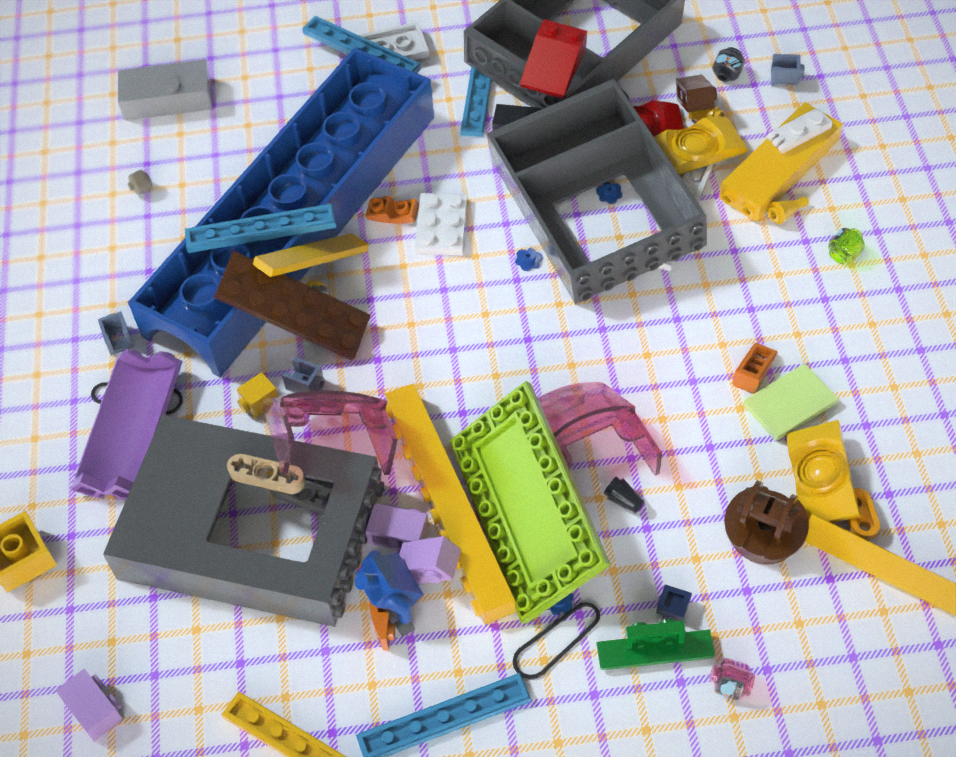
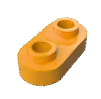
[847,488,880,541]

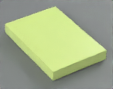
[743,363,839,442]

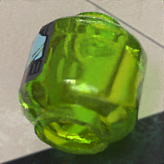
[828,227,865,264]

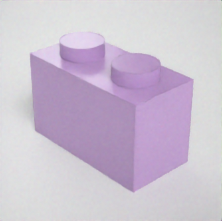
[365,503,429,551]
[399,536,461,586]
[55,669,123,742]

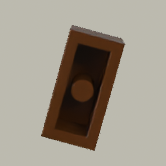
[675,74,717,112]

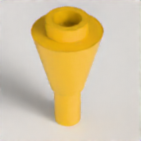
[768,196,809,225]

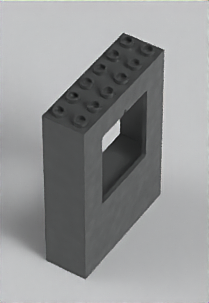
[463,0,685,109]
[486,79,707,304]
[103,415,385,627]

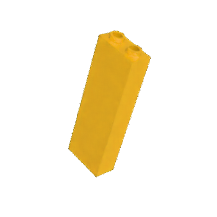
[719,102,843,222]

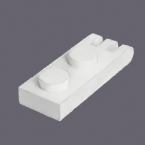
[766,107,832,153]

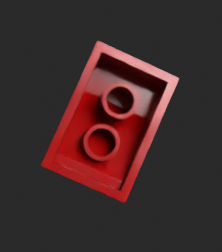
[520,19,588,99]

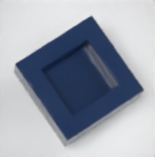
[656,584,692,621]

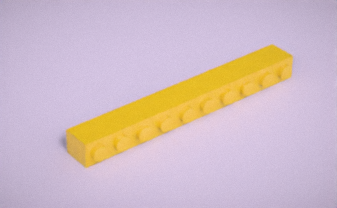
[383,383,516,625]

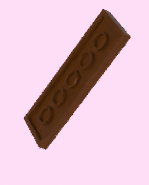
[213,251,371,361]

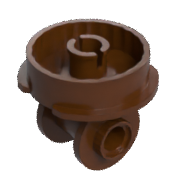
[724,480,809,564]

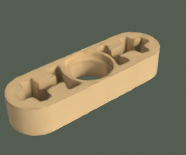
[227,454,305,494]

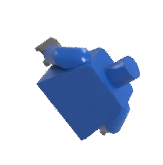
[355,550,424,637]

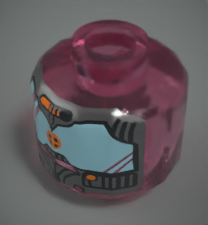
[709,658,755,700]

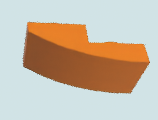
[365,195,419,224]
[369,600,396,651]

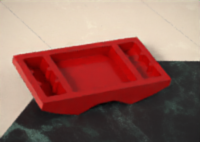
[633,100,684,137]

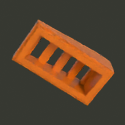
[732,343,778,394]

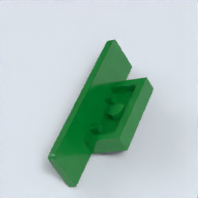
[596,619,715,670]

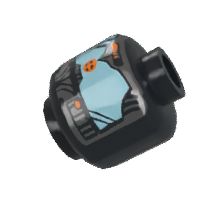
[712,47,745,82]

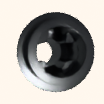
[604,476,645,514]

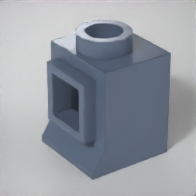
[770,54,805,86]
[97,311,135,355]
[282,356,325,398]

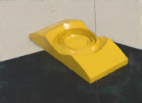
[654,116,748,175]
[787,420,860,523]

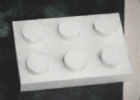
[359,21,430,60]
[414,193,468,255]

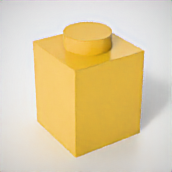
[236,372,280,419]

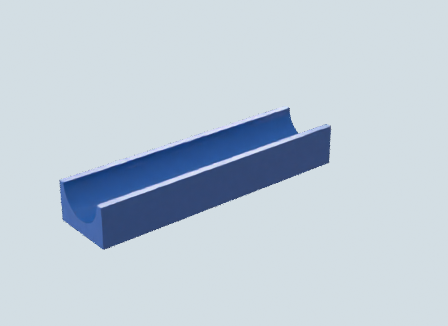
[128,48,435,378]

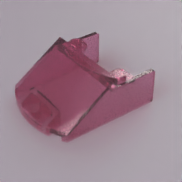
[538,382,662,476]
[263,390,398,475]

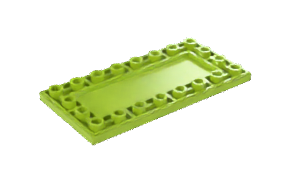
[449,381,611,624]

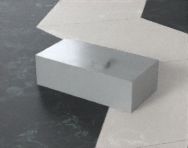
[117,59,212,121]

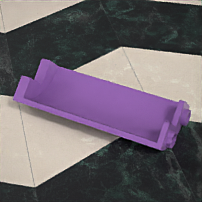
[70,349,183,500]

